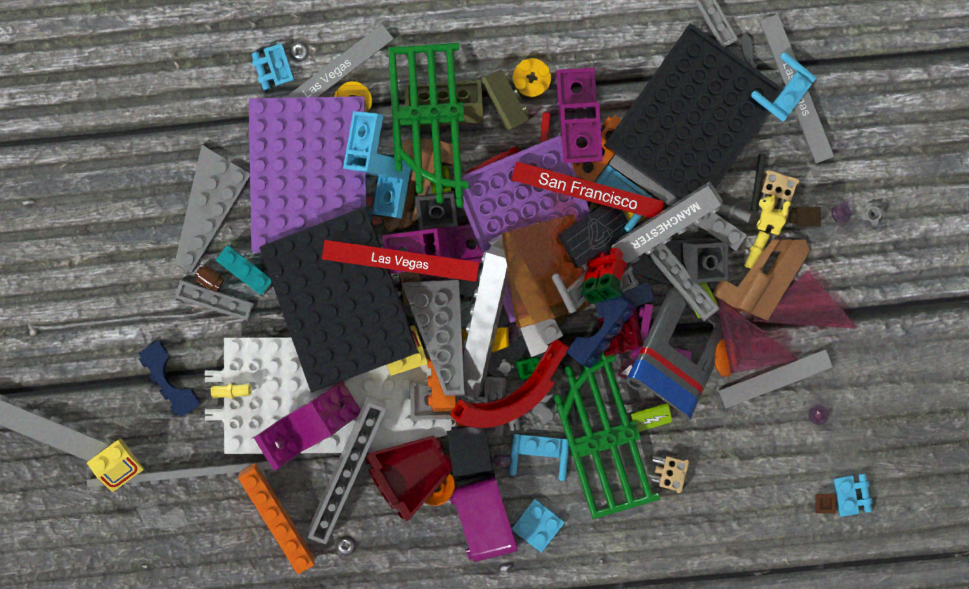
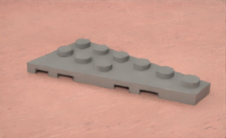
[175,145,250,273]

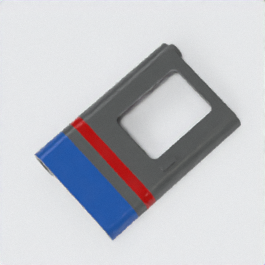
[626,288,730,422]

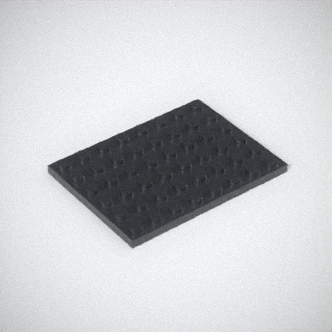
[604,23,783,200]
[259,206,419,392]

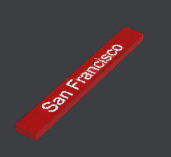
[511,161,664,218]

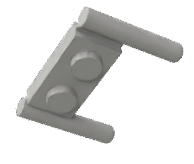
[552,262,589,313]

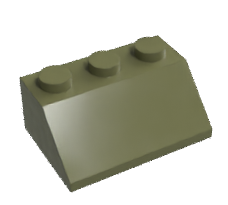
[481,69,530,132]

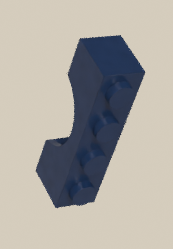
[567,295,636,368]
[138,340,202,417]

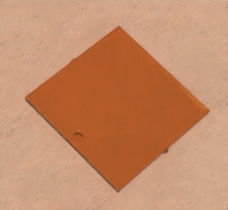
[502,214,588,328]

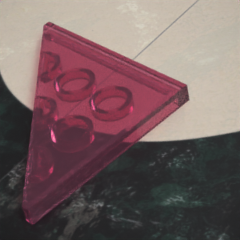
[752,271,857,329]
[717,299,798,373]

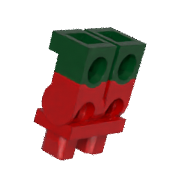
[581,248,627,304]

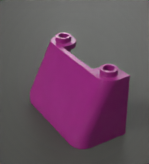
[450,475,518,562]

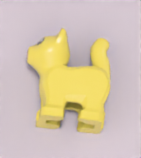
[757,194,791,235]

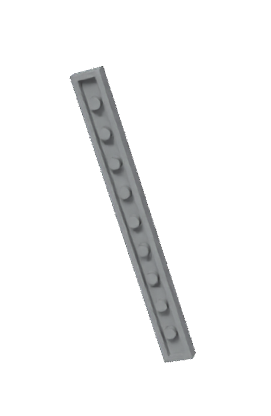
[87,460,277,490]

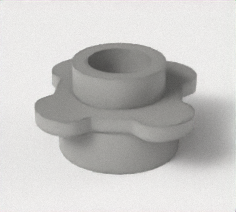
[861,203,884,226]

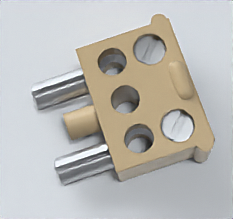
[761,170,799,210]
[648,455,689,493]

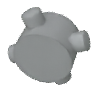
[497,359,514,376]

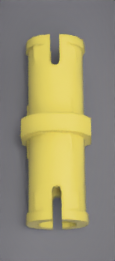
[744,231,770,269]
[211,383,252,399]

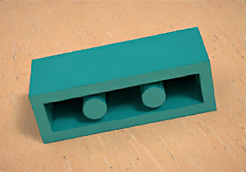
[215,245,272,296]

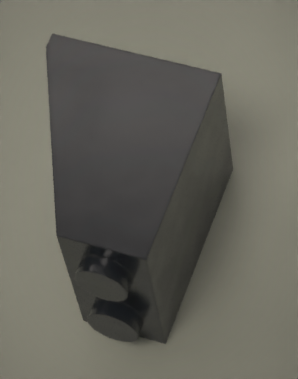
[447,426,495,481]

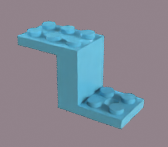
[343,111,411,219]

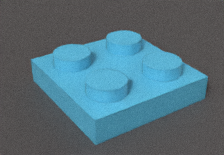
[511,498,565,553]

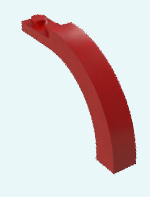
[450,339,569,428]

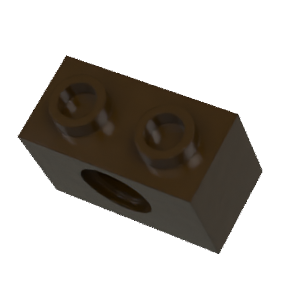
[789,207,821,227]

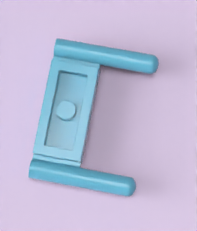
[751,52,817,122]
[586,165,654,232]
[509,434,569,481]

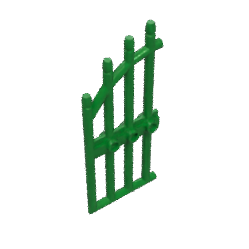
[388,43,469,208]
[554,351,660,520]

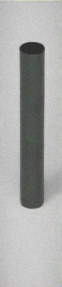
[750,154,766,211]

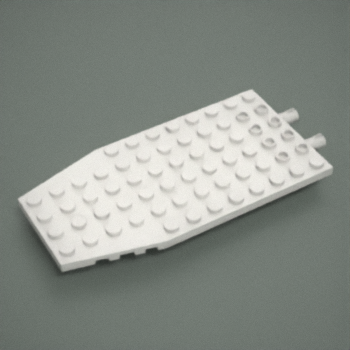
[205,338,456,454]

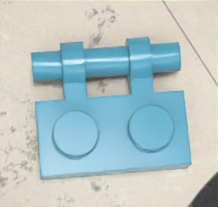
[251,43,294,90]
[833,473,873,517]

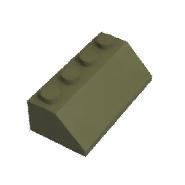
[404,80,483,127]

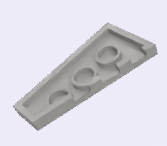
[410,381,488,421]

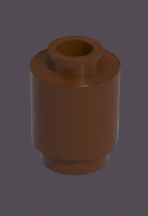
[195,265,225,292]

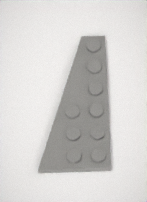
[401,280,464,396]

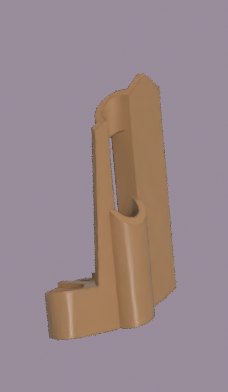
[383,139,463,232]
[712,239,810,321]

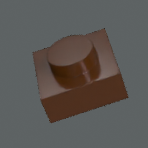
[815,493,835,514]

